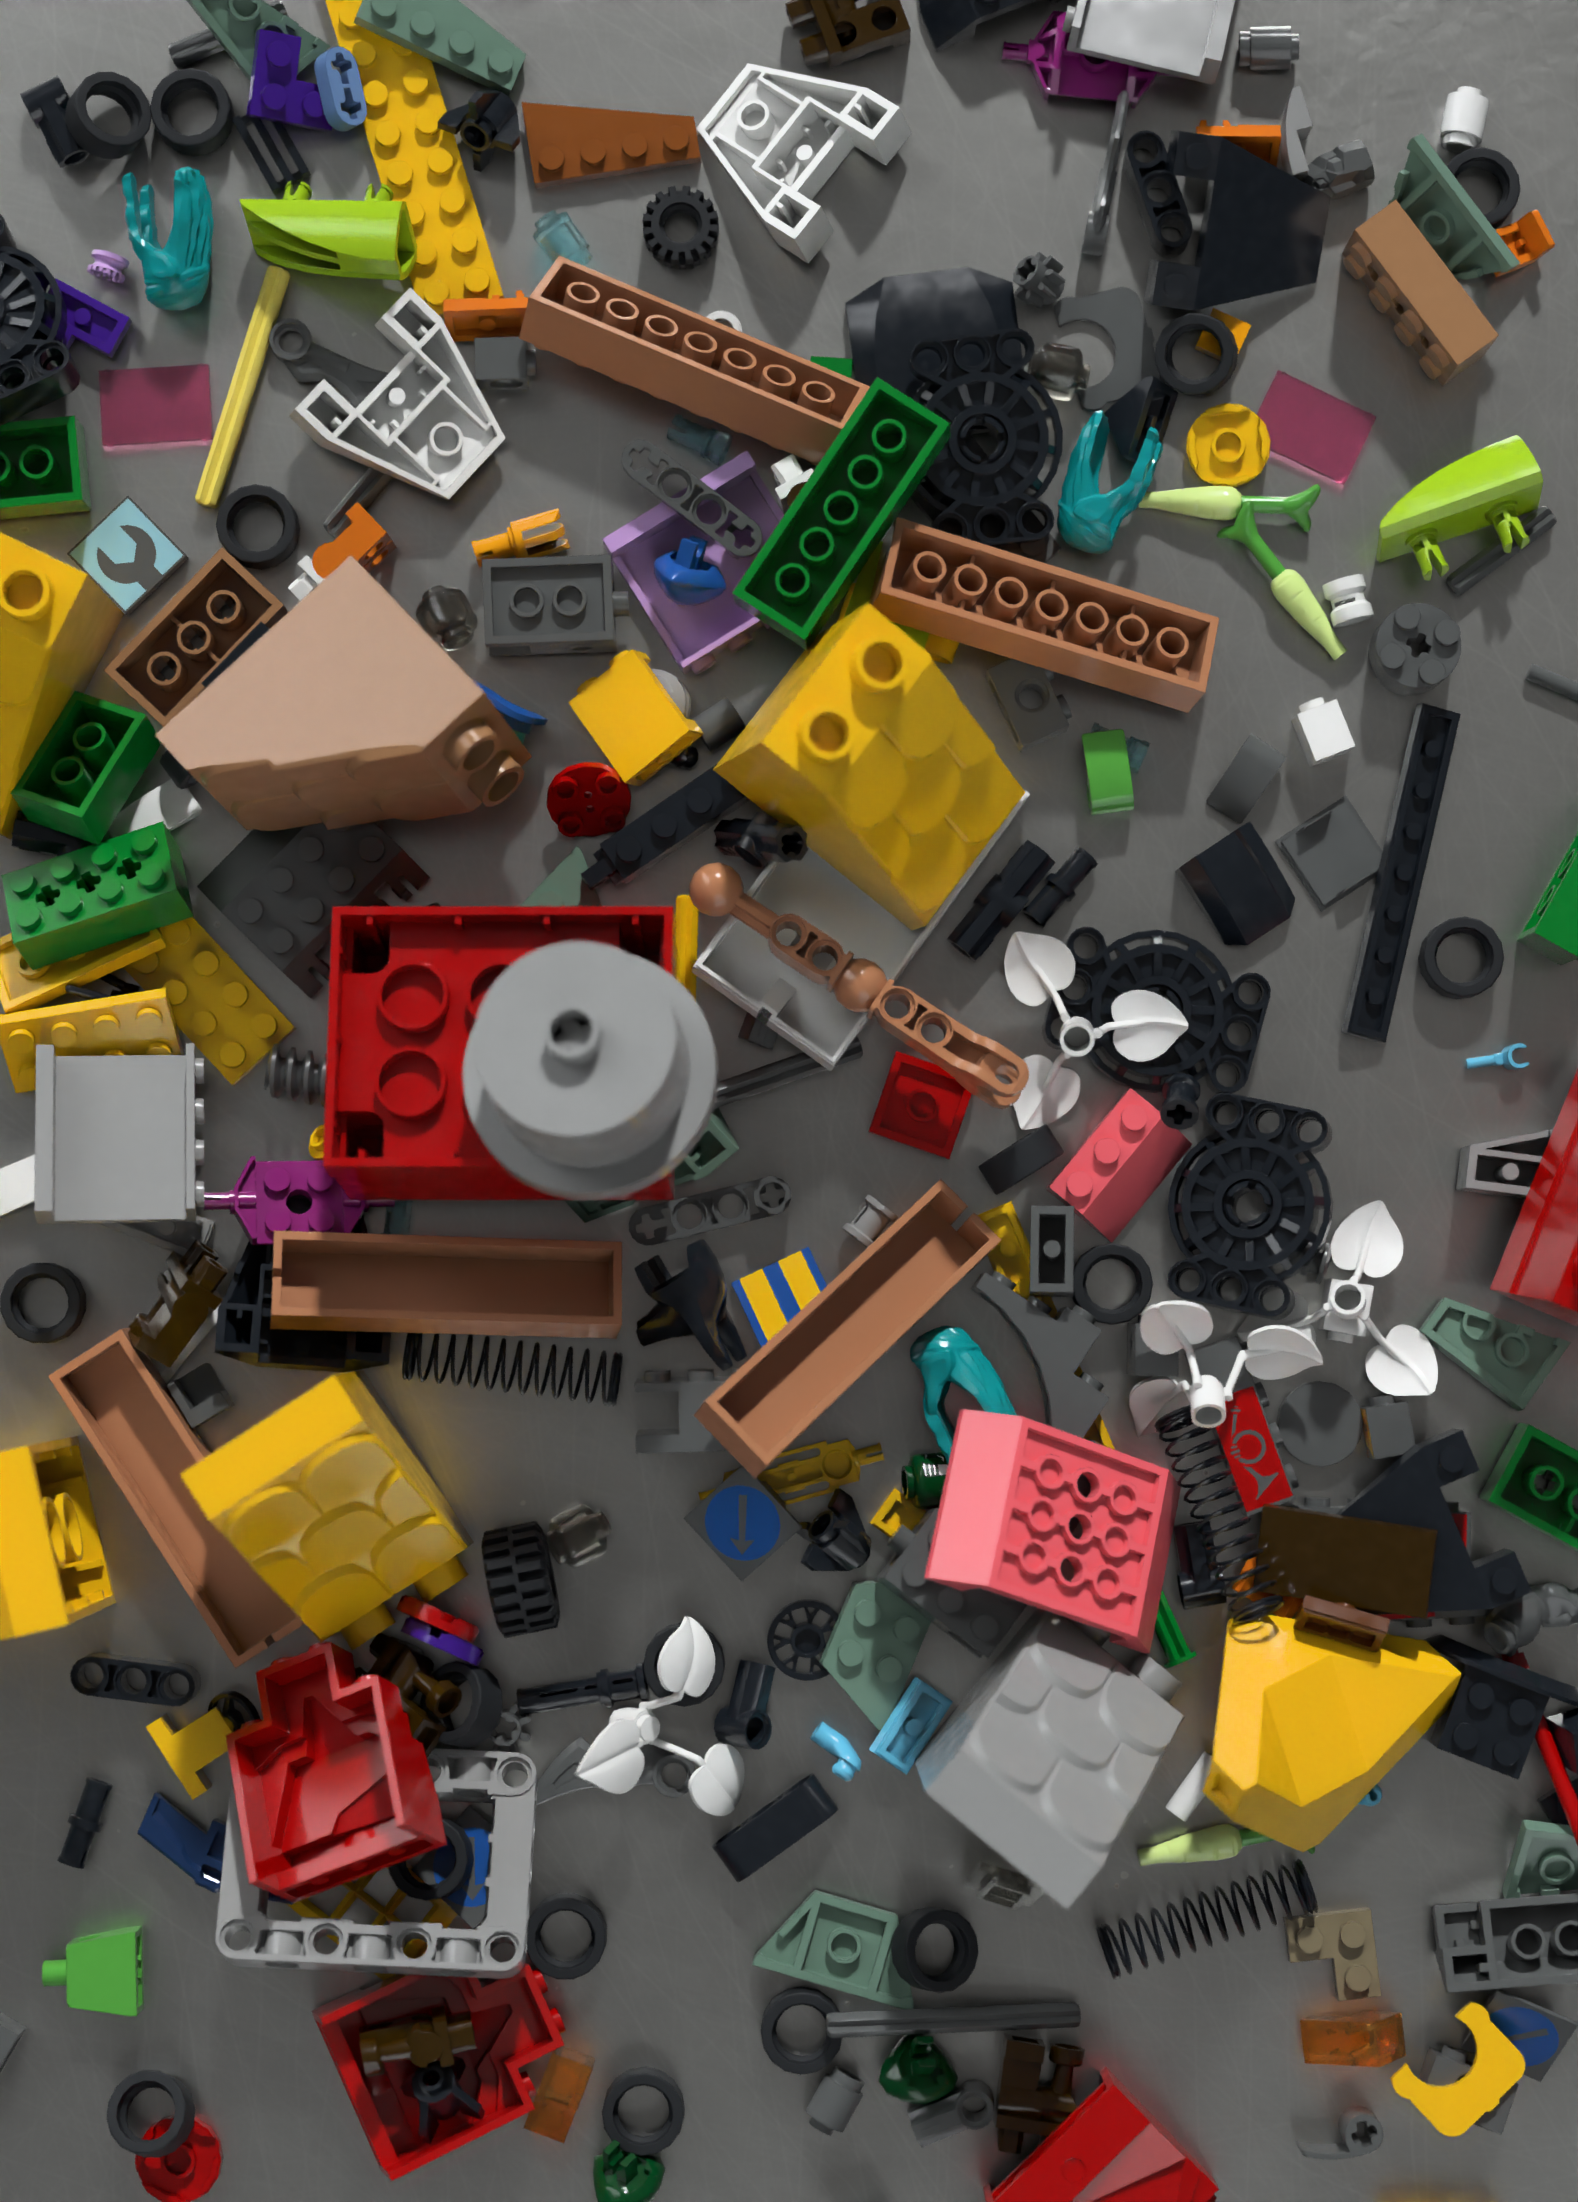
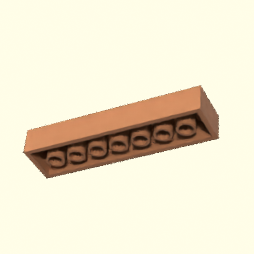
[519,255,870,466]
[869,517,1219,713]

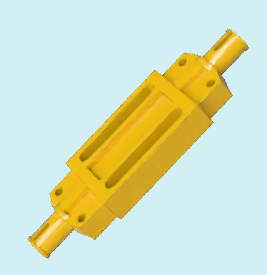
[698,1438,885,1505]

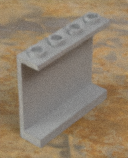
[1062,0,1235,85]
[34,1043,205,1224]

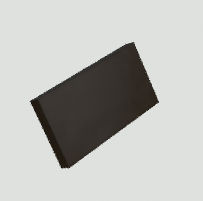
[1253,1503,1438,1619]

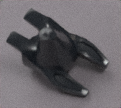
[634,1239,747,1371]

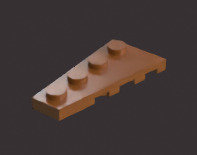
[521,102,701,189]

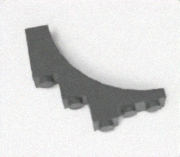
[971,1271,1109,1534]

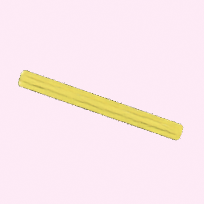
[195,266,290,509]

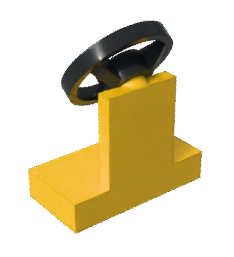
[146,1690,261,1800]

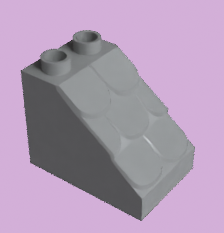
[915,1608,1185,1910]

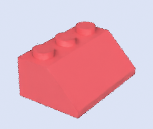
[1046,1088,1192,1243]

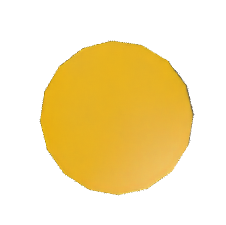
[1186,403,1271,488]

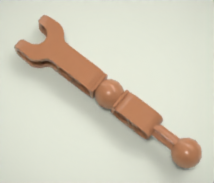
[689,863,1029,1109]

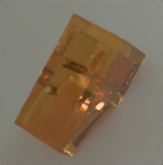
[1300,2011,1406,2067]
[523,2046,595,2143]

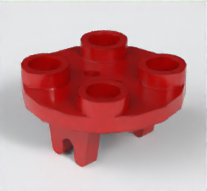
[546,762,631,837]

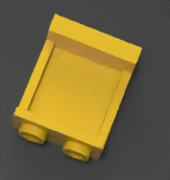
[568,649,704,786]

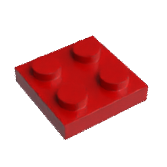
[868,1051,972,1160]

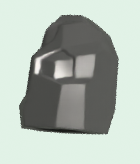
[1302,139,1375,200]

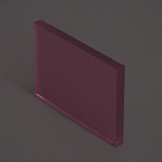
[99,363,213,447]
[1257,370,1376,485]

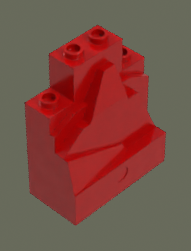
[226,1642,447,1903]
[311,1963,566,2181]
[983,2067,1219,2202]

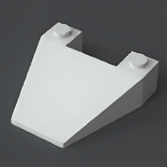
[696,63,912,264]
[289,288,506,500]

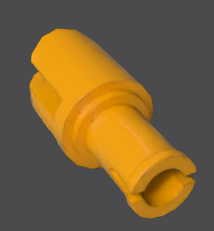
[471,508,570,568]

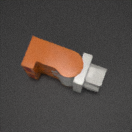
[288,502,397,601]

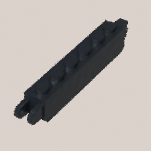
[581,764,750,891]

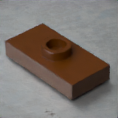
[1293,1595,1390,1652]

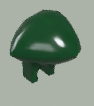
[878,2034,958,2104]
[593,2139,665,2202]

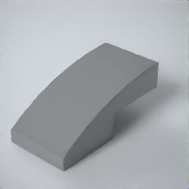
[1280,86,1313,181]

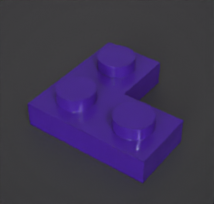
[246,29,332,132]
[47,278,132,371]

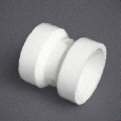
[1322,574,1374,628]

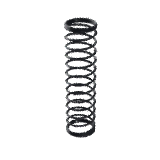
[402,1333,623,1407]
[1154,1405,1285,1624]
[1096,1859,1318,1980]

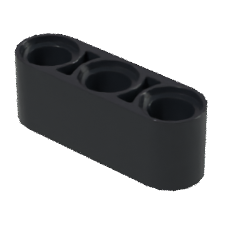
[1123,130,1193,259]
[70,1653,201,1706]
[712,1773,838,1882]

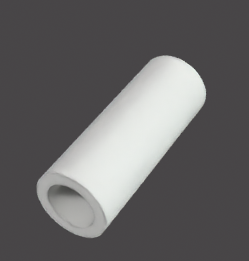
[1165,1751,1212,1822]

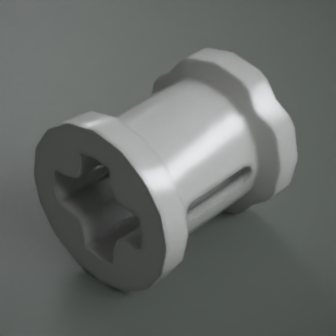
[842,1194,898,1248]

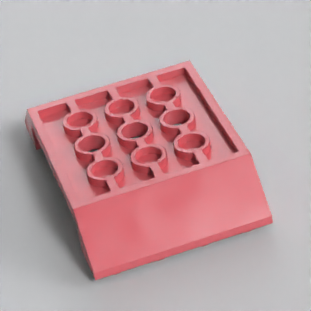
[924,1409,1181,1654]

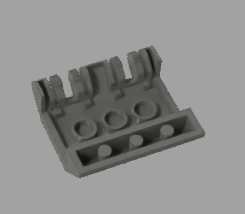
[197,822,430,998]

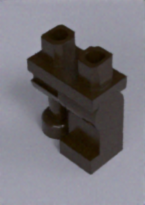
[785,0,911,68]
[128,1240,228,1368]
[355,1633,462,1758]
[359,2006,476,2078]
[993,2033,1085,2154]

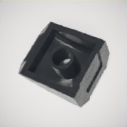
[1176,821,1295,945]

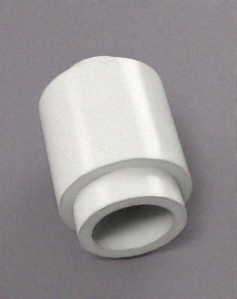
[1440,86,1489,153]

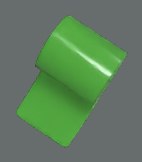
[1081,729,1134,816]

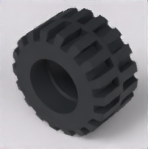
[481,1521,560,1638]

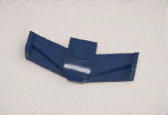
[137,1792,293,1905]

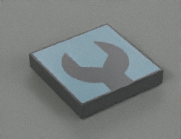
[67,496,188,616]

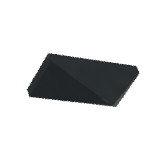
[1104,376,1179,463]

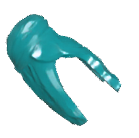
[122,167,214,311]
[1057,410,1163,554]
[910,1325,1017,1463]

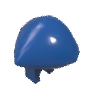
[654,535,726,606]

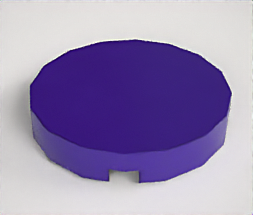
[401,1616,484,1666]

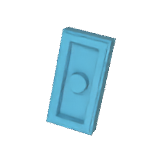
[869,1677,953,1775]

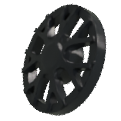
[767,1599,839,1681]

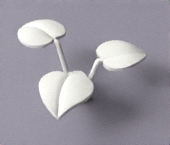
[1004,931,1188,1130]
[1237,1200,1438,1397]
[1129,1301,1323,1438]
[575,1616,745,1816]

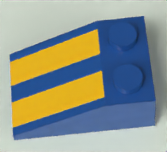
[731,1247,827,1348]

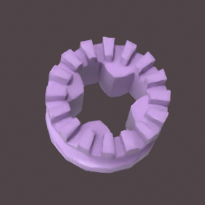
[87,249,130,284]

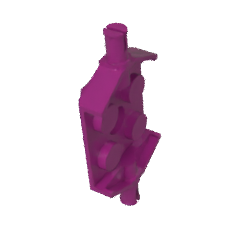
[1002,11,1185,109]
[203,1156,395,1245]

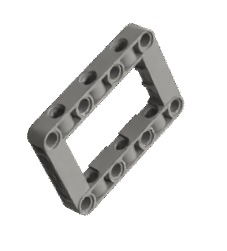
[215,1749,538,1979]

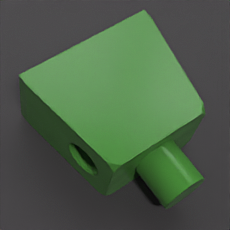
[42,1925,144,2016]

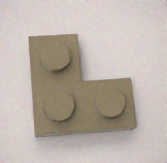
[1283,1907,1381,2001]

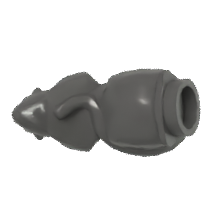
[1484,1581,1578,1657]

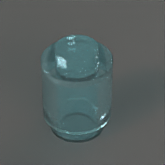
[533,210,593,266]

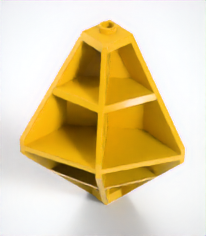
[1202,1615,1462,1852]

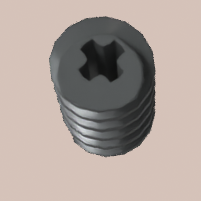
[264,1044,327,1108]

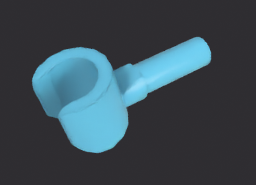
[1466,1043,1530,1070]

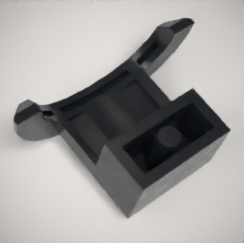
[1424,1634,1578,1780]

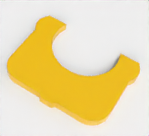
[1390,2001,1525,2137]

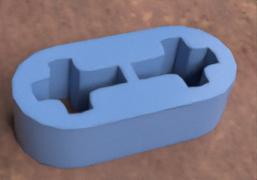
[314,46,367,132]

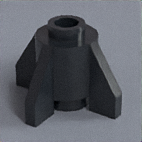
[437,90,520,172]
[797,1488,872,1571]
[400,2056,485,2144]

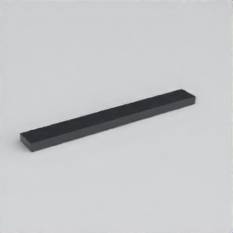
[1341,703,1461,1043]

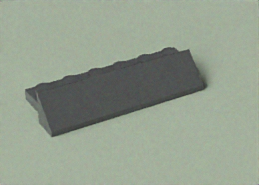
[1432,1893,1578,1993]

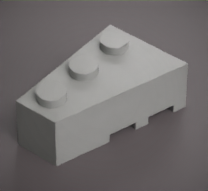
[1456,1129,1553,1199]

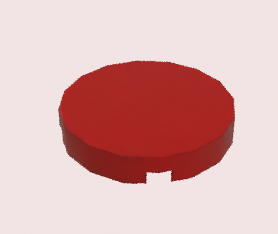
[396,1595,480,1644]
[135,2115,223,2202]

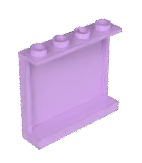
[603,450,784,675]

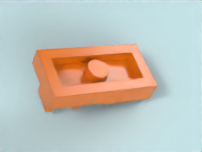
[1195,120,1282,167]
[443,290,528,342]

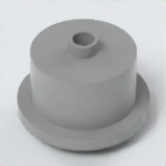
[463,941,719,1200]

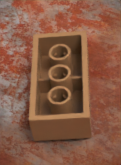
[1342,200,1499,386]
[104,547,288,727]

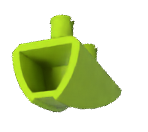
[239,181,417,280]
[1376,435,1543,581]

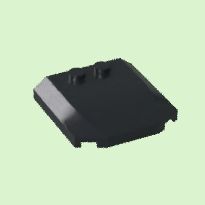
[845,267,1024,436]

